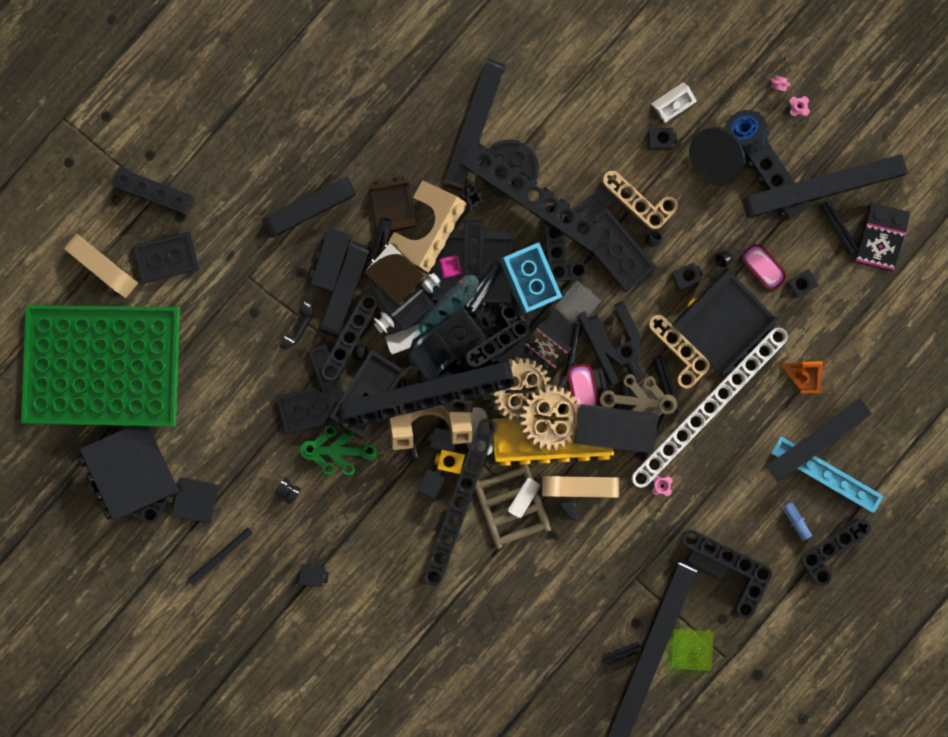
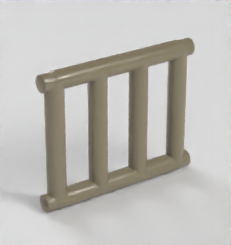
[475,464,551,550]

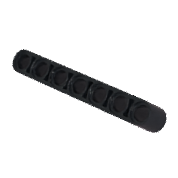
[443,58,506,192]

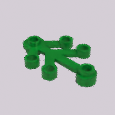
[300,425,377,477]

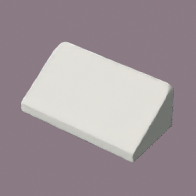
[652,83,697,123]
[385,323,425,355]
[508,478,541,518]

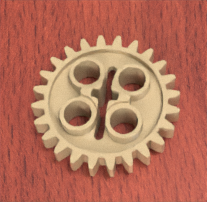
[490,357,552,422]
[519,385,580,450]

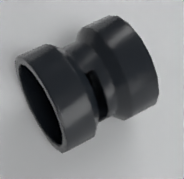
[274,478,301,505]

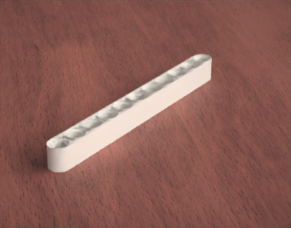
[631,328,788,488]

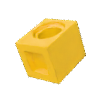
[435,450,465,474]

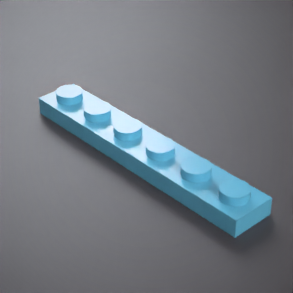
[771,436,884,513]

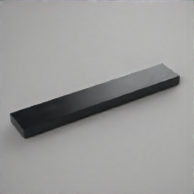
[766,398,872,483]

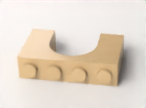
[388,180,467,273]
[388,404,473,450]

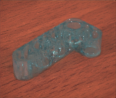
[419,275,479,334]

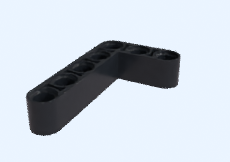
[681,530,772,619]

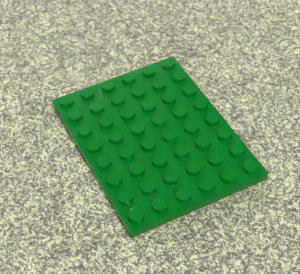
[21,305,180,427]

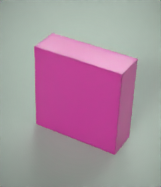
[438,255,463,279]

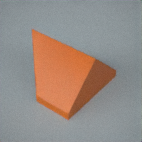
[780,361,823,394]

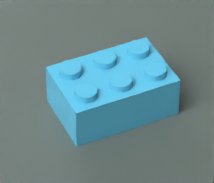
[499,243,562,314]

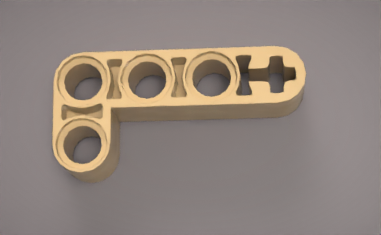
[601,171,678,230]
[64,233,138,298]
[648,315,710,389]
[542,476,619,497]

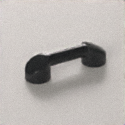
[279,299,313,350]

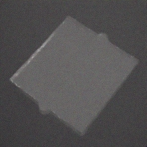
[555,280,601,325]

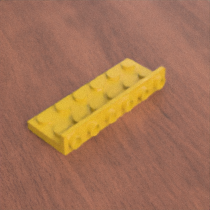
[493,415,614,466]

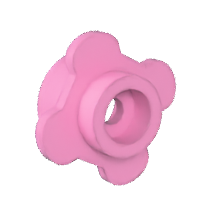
[770,76,790,91]
[789,96,810,116]
[652,476,672,496]

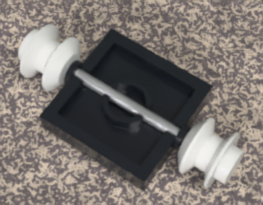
[373,272,441,333]

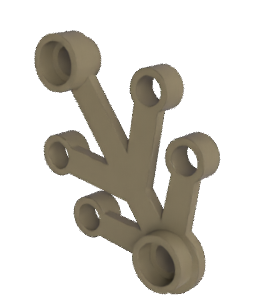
[600,374,677,416]

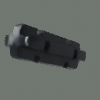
[603,642,642,665]

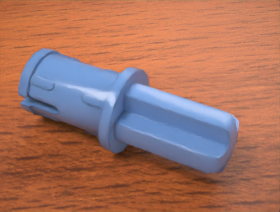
[783,503,812,541]

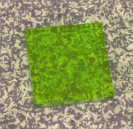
[671,629,714,671]

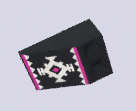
[855,203,911,271]
[523,324,572,370]

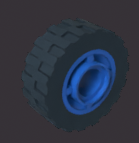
[724,109,769,154]

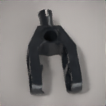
[588,301,644,381]

